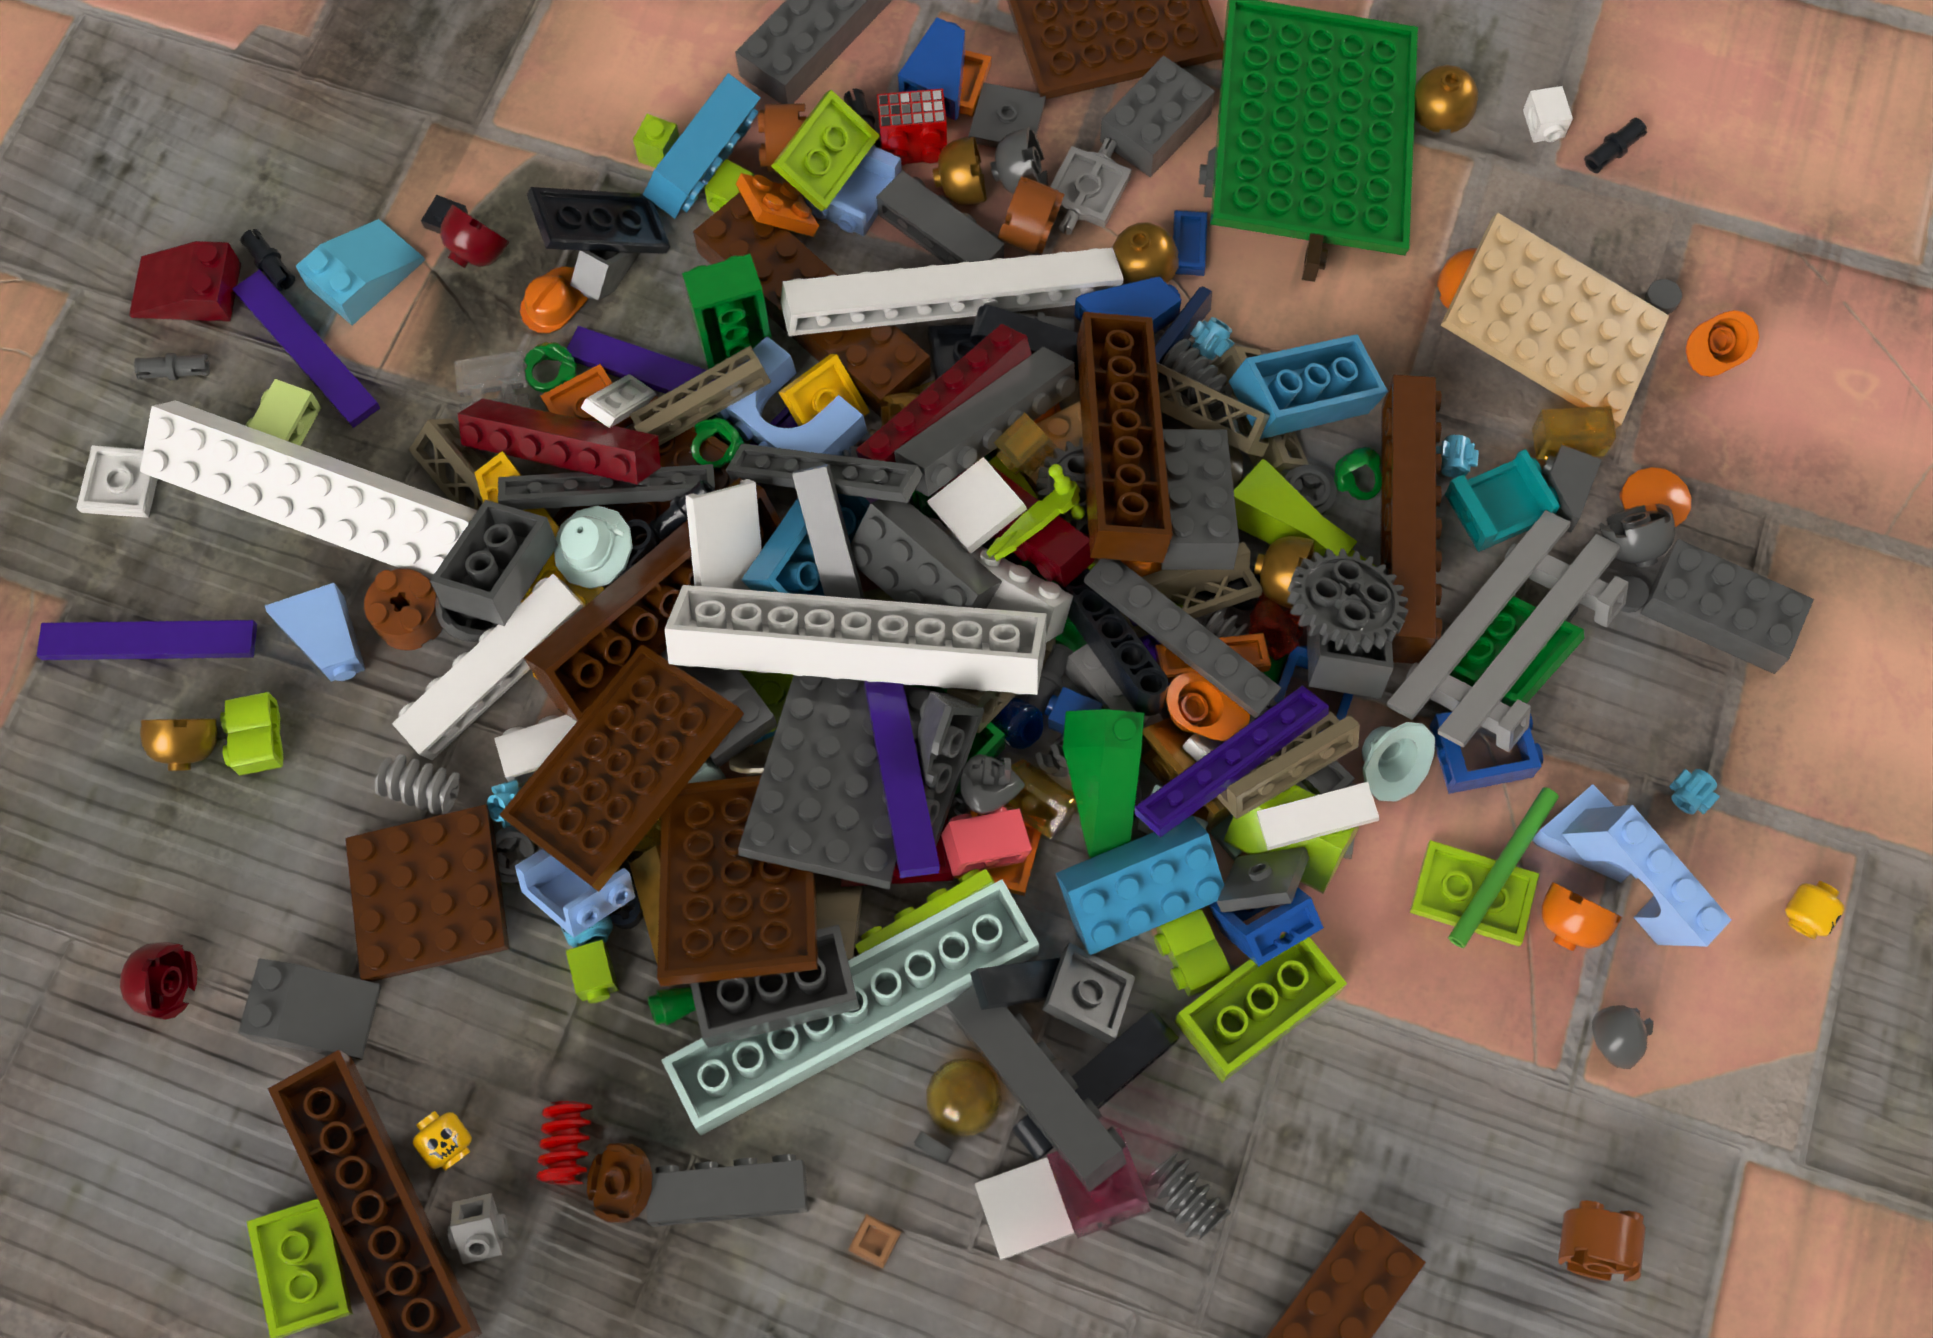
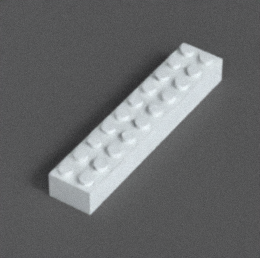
[140,400,478,579]
[665,585,1046,695]

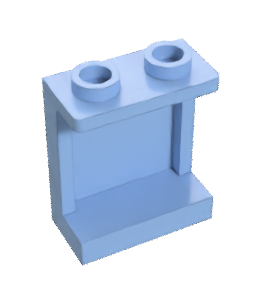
[805,146,902,236]
[515,849,635,937]

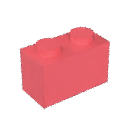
[941,807,1032,876]

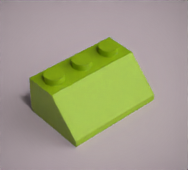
[1224,768,1359,894]

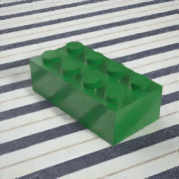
[682,254,772,369]

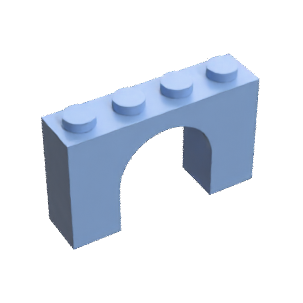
[716,336,868,456]
[1561,805,1731,947]

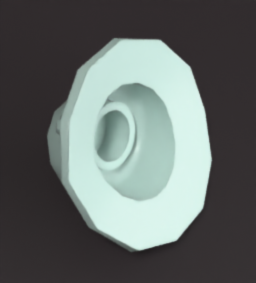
[554,505,633,589]
[1362,722,1435,801]

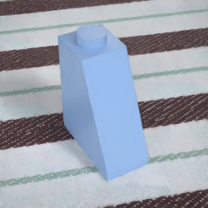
[265,583,365,682]
[1532,784,1637,883]

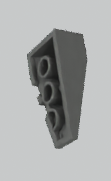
[917,692,984,846]

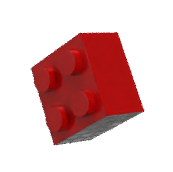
[877,89,947,166]

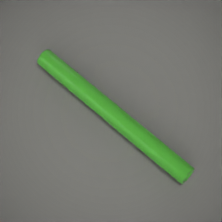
[1448,787,1559,948]

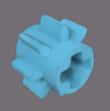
[1190,317,1234,360]
[1436,435,1479,478]
[1669,769,1720,814]
[486,780,523,828]

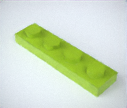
[855,869,995,954]

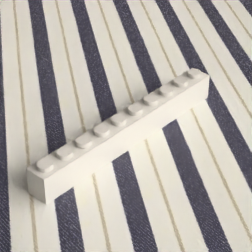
[780,248,1124,336]

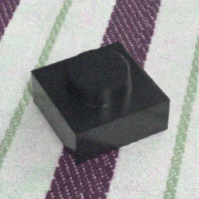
[421,195,468,234]

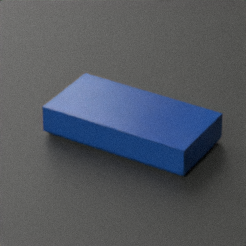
[1173,210,1208,276]

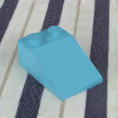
[296,219,425,325]

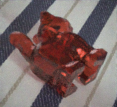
[1249,592,1303,660]

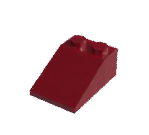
[129,241,241,322]

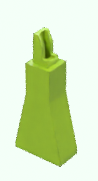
[1234,459,1377,567]

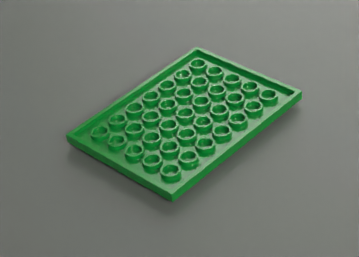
[1210,0,1418,256]

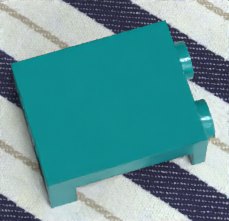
[1444,449,1560,552]

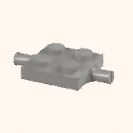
[1050,138,1132,235]

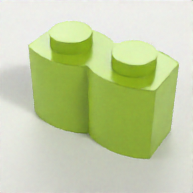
[220,692,283,776]
[1153,909,1232,997]

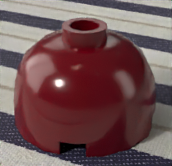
[440,205,509,268]
[120,942,198,1020]

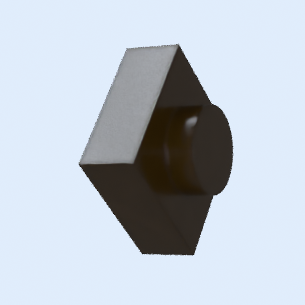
[1302,233,1328,282]

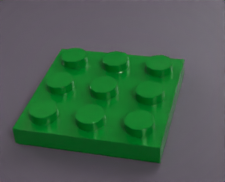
[1449,596,1585,707]

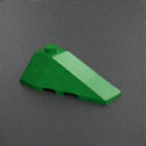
[1062,709,1144,859]

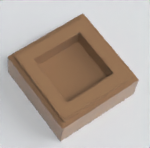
[848,1214,902,1269]

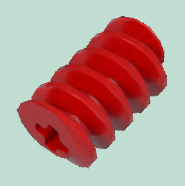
[536,1101,593,1185]

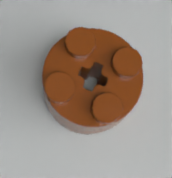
[758,103,806,172]
[998,176,1065,255]
[364,569,443,651]
[1558,1200,1646,1282]

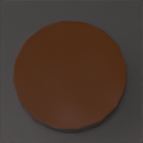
[587,1143,653,1223]

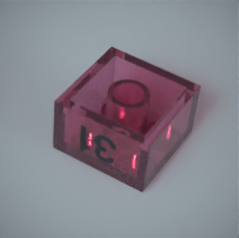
[1047,1128,1151,1238]

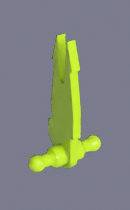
[986,464,1085,561]

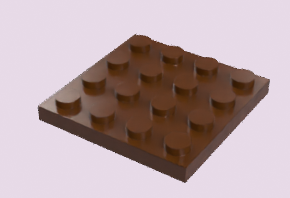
[345,804,510,982]

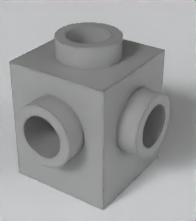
[448,1193,509,1264]

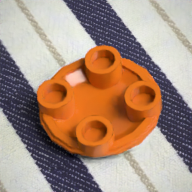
[1619,467,1691,528]

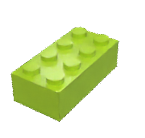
[1175,932,1347,1083]

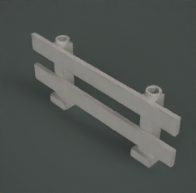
[1387,510,1629,752]

